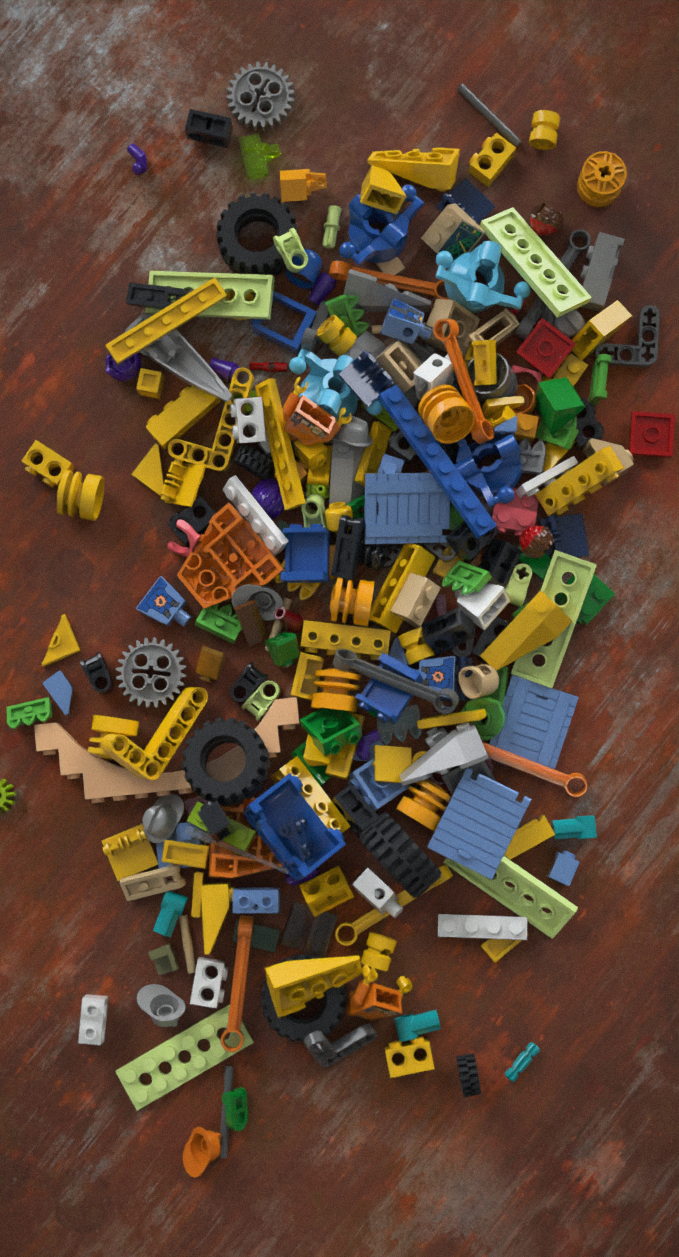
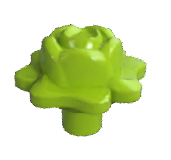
[305,484,330,503]

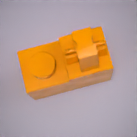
[280,169,327,202]

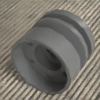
[467,353,518,404]

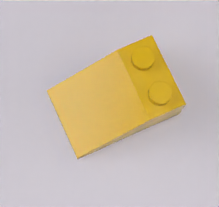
[201,882,235,954]

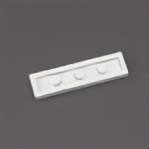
[222,475,289,555]
[438,914,527,940]

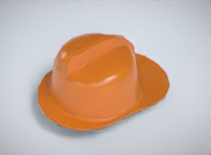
[183,1126,222,1177]

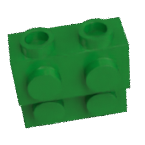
[555,574,615,626]
[300,708,362,756]

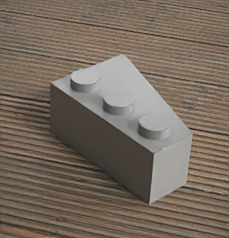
[580,232,625,312]

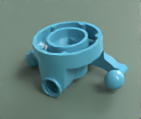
[435,241,531,313]
[289,348,383,422]

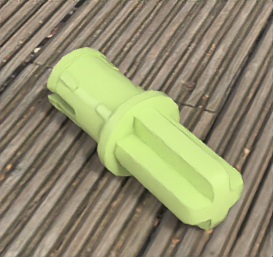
[323,205,342,249]

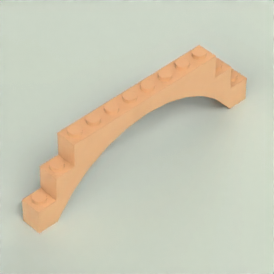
[34,697,300,803]

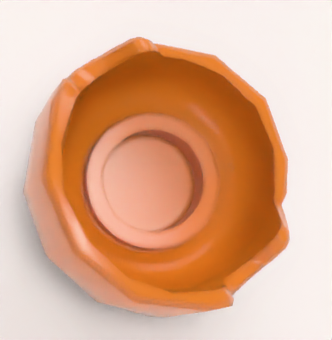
[513,384,537,415]

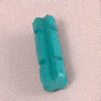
[505,1042,540,1082]

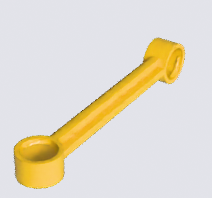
[335,864,453,946]

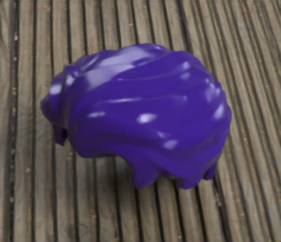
[105,353,142,381]
[252,479,284,520]

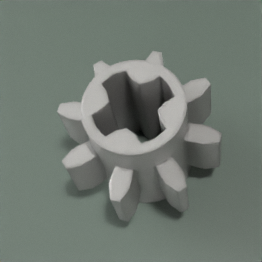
[425,727,448,749]

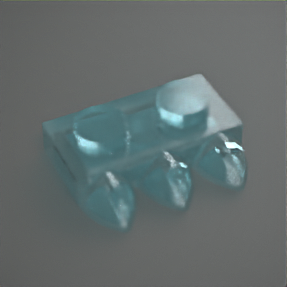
[375,705,422,745]

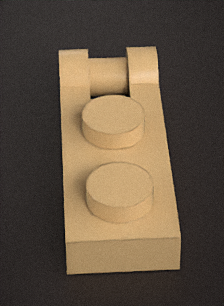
[119,864,186,901]

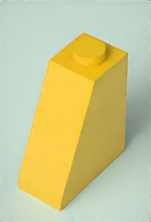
[360,165,407,215]
[572,300,632,361]

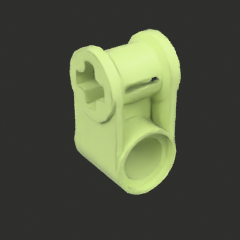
[273,228,308,273]
[302,494,327,529]
[505,564,532,607]
[241,680,280,722]

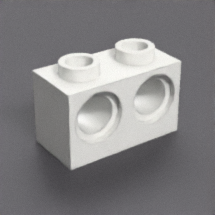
[230,397,266,443]
[190,957,229,1008]
[78,994,109,1045]

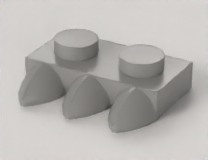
[501,439,546,475]

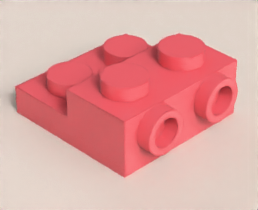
[491,488,539,537]

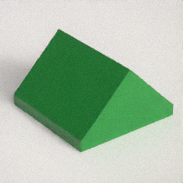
[535,377,586,435]

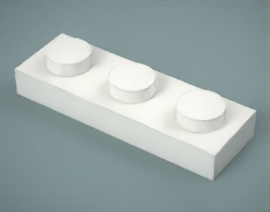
[515,456,578,498]

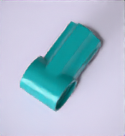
[552,815,597,839]
[153,890,188,937]
[394,1009,441,1042]

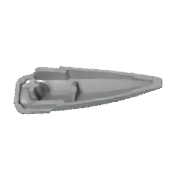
[125,314,232,402]

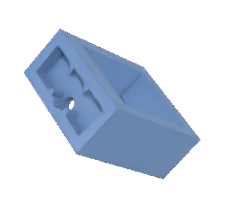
[233,887,280,913]

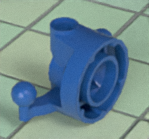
[339,185,424,266]
[454,434,523,507]

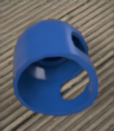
[285,249,322,289]

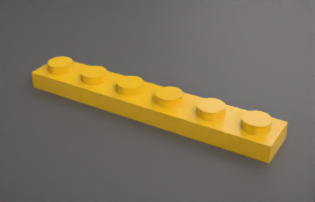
[105,277,227,365]
[255,378,306,510]

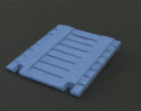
[364,473,450,544]
[489,675,579,770]
[427,767,531,880]

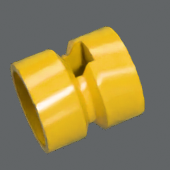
[529,110,560,150]
[317,315,357,356]
[398,627,435,665]
[361,932,397,971]

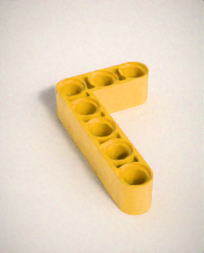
[168,367,254,472]
[101,687,208,780]

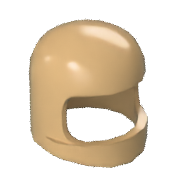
[458,664,499,699]

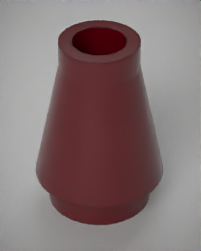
[274,607,304,634]

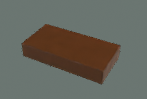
[234,599,269,647]

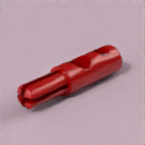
[249,362,287,372]

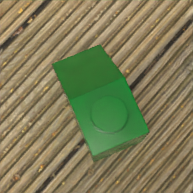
[264,632,299,667]

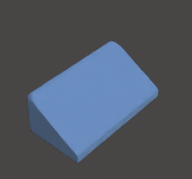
[493,416,517,438]

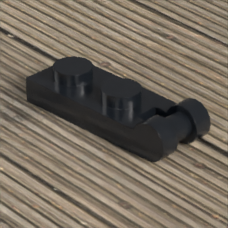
[126,282,188,309]
[331,515,365,580]

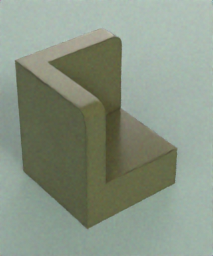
[148,943,180,975]

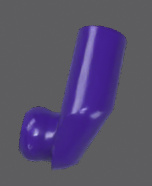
[127,143,147,175]
[356,729,381,760]

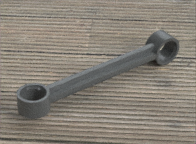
[514,229,591,341]
[332,649,459,714]

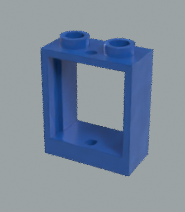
[250,290,317,355]

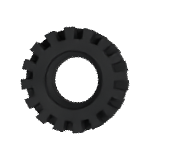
[233,445,274,479]
[456,1053,481,1098]

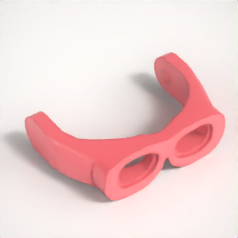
[512,365,543,384]
[167,519,201,558]

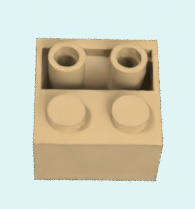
[375,339,423,393]

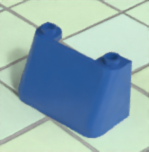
[243,773,345,882]

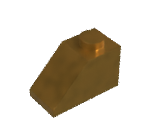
[196,646,227,683]

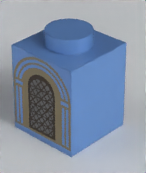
[546,850,580,886]

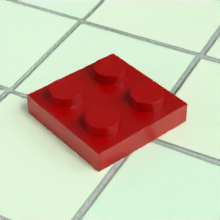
[515,318,576,379]
[629,411,675,458]

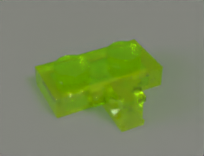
[238,133,280,180]

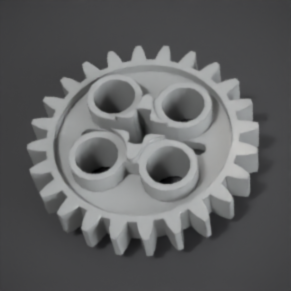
[226,62,295,131]
[116,637,187,708]

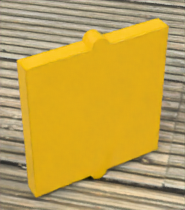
[372,745,413,783]

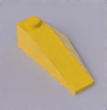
[368,148,460,191]
[480,590,572,671]
[265,956,361,1018]

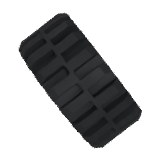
[216,192,298,275]
[181,718,270,806]
[359,813,442,898]
[261,953,346,1043]

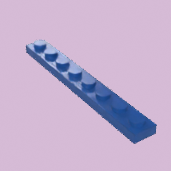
[377,384,497,539]

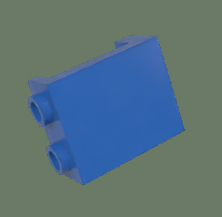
[281,524,330,583]
[355,653,423,724]

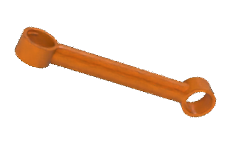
[329,261,450,300]
[434,319,494,444]
[481,740,587,797]
[221,915,254,1052]

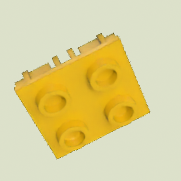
[160,459,206,507]
[102,824,158,881]

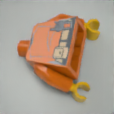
[283,377,352,446]
[346,965,412,1020]

